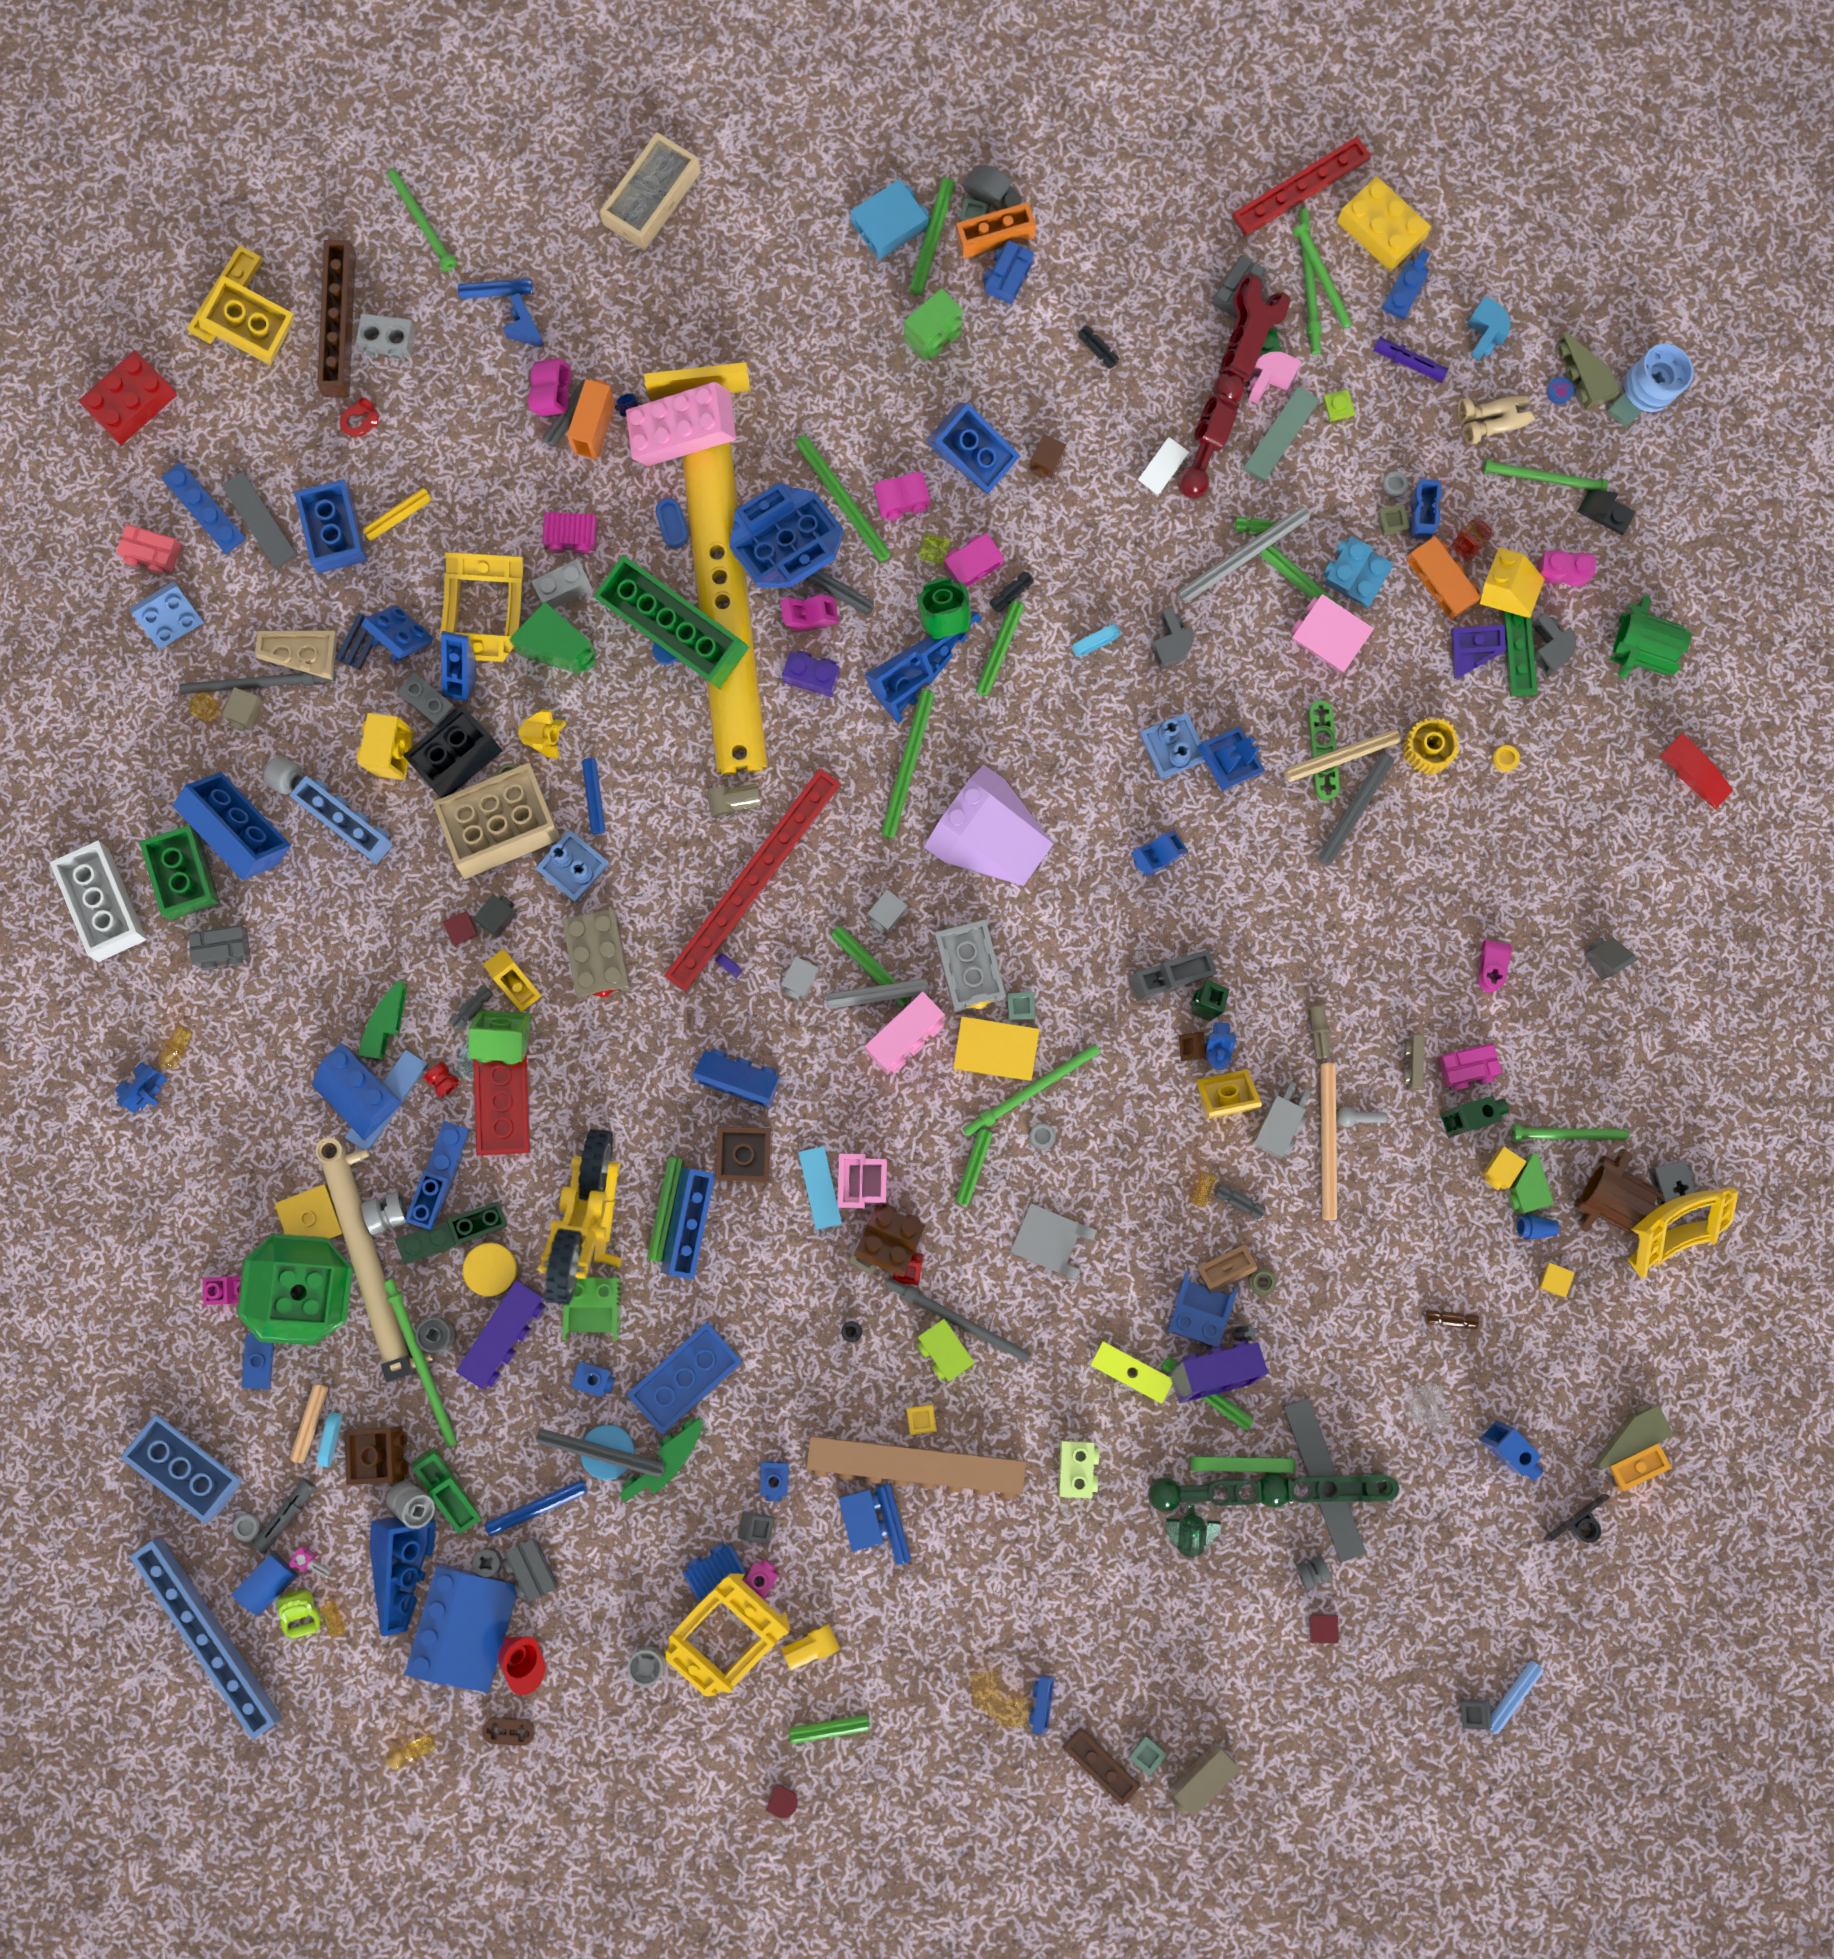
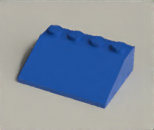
[405,1563,517,1693]

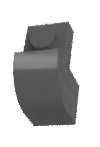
[962,165,1023,211]
[1151,607,1194,671]
[1532,613,1576,677]

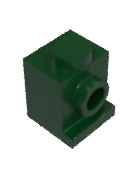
[1191,979,1230,1022]

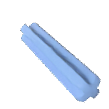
[1490,1661,1543,1734]

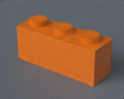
[955,202,1036,259]
[1406,536,1481,621]

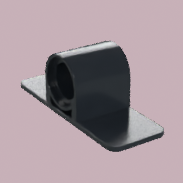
[1544,1494,1610,1543]

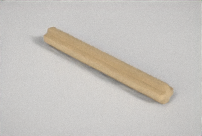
[1284,729,1401,782]

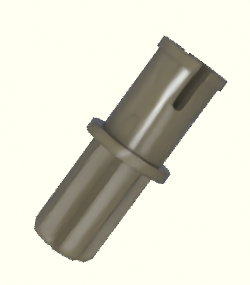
[1308,1006,1331,1059]

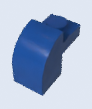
[1131,830,1189,877]

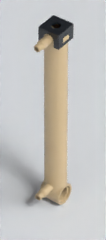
[315,1137,433,1383]

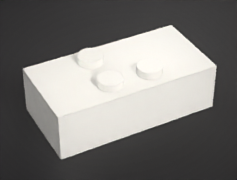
[50,841,147,962]

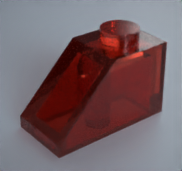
[1450,518,1495,563]

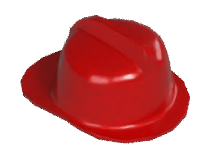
[497,1636,546,1695]

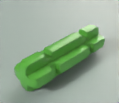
[1235,517,1279,534]

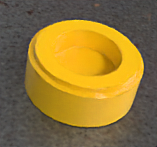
[1492,745,1520,772]

